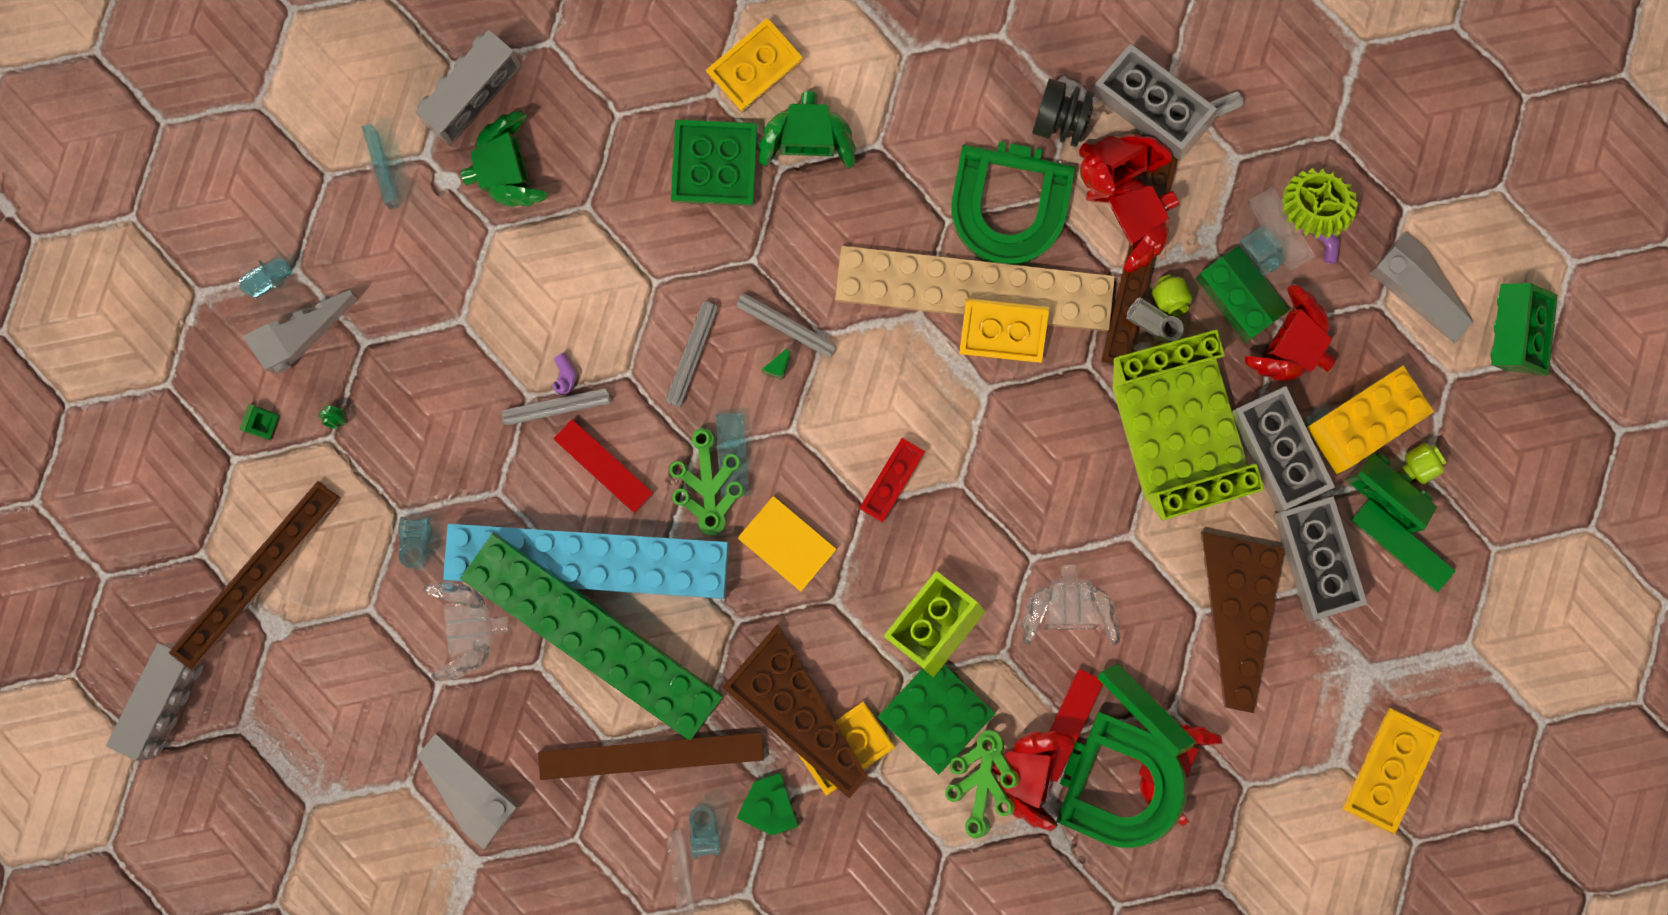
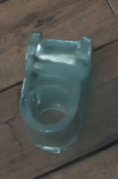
[399,516,431,570]
[689,803,721,860]

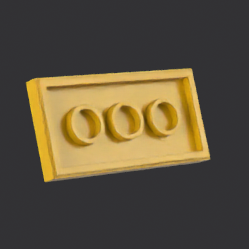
[1342,708,1441,834]

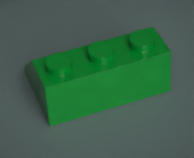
[1195,246,1290,344]
[1490,283,1558,376]
[1345,453,1437,533]

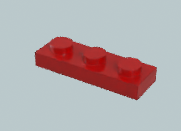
[859,438,925,523]

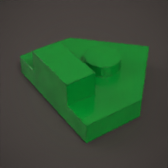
[736,773,798,836]

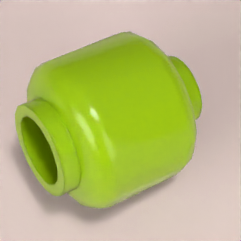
[1152,275,1193,317]
[1402,443,1447,484]

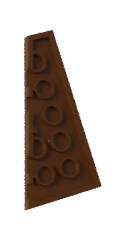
[1201,532,1284,713]
[722,624,868,799]

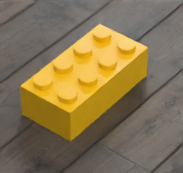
[1306,365,1434,474]

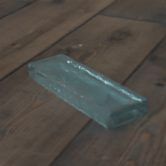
[361,124,400,210]
[716,413,749,498]

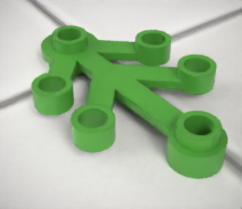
[669,428,745,535]
[945,730,1020,839]

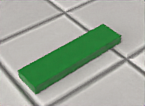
[1350,499,1456,593]
[1098,664,1196,757]

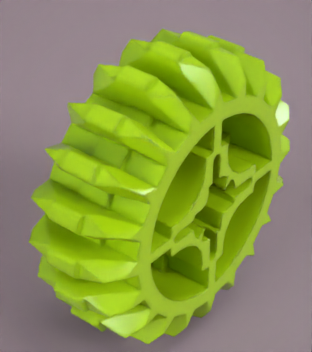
[1282,168,1358,240]

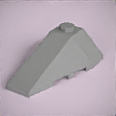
[1370,231,1473,344]
[243,290,358,374]
[417,734,521,849]

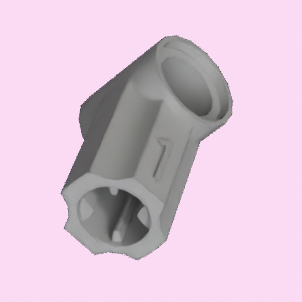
[1126,298,1184,343]

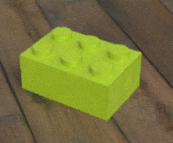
[883,571,986,678]

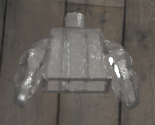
[1021,565,1121,646]
[423,581,509,681]

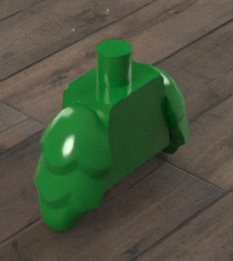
[759,91,856,169]
[461,110,548,207]

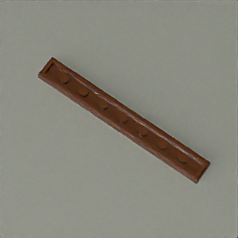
[1101,156,1178,365]
[169,481,340,671]
[538,732,764,780]

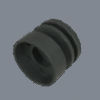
[1032,78,1094,147]

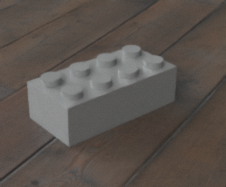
[415,30,522,146]
[1094,44,1217,161]
[1231,386,1335,513]
[1274,496,1368,621]
[106,643,203,761]

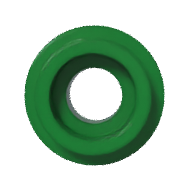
[318,405,346,429]

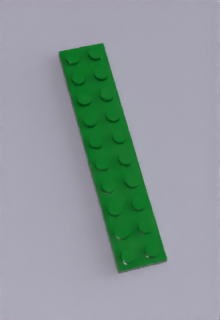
[460,532,723,740]

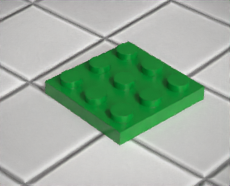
[671,120,757,206]
[877,665,996,775]

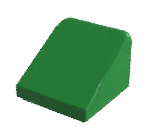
[761,349,791,380]
[240,404,279,440]

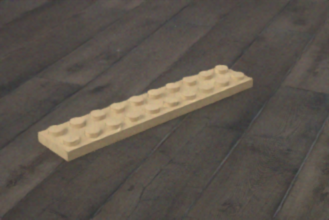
[835,246,1114,332]

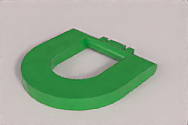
[951,141,1075,265]
[1056,712,1188,848]

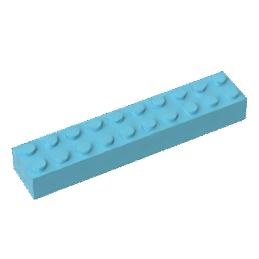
[443,524,729,599]

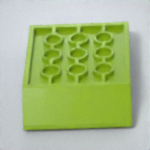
[1112,330,1264,521]

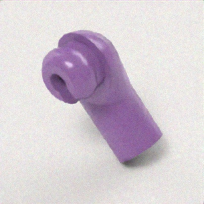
[1313,234,1340,264]
[553,353,577,394]

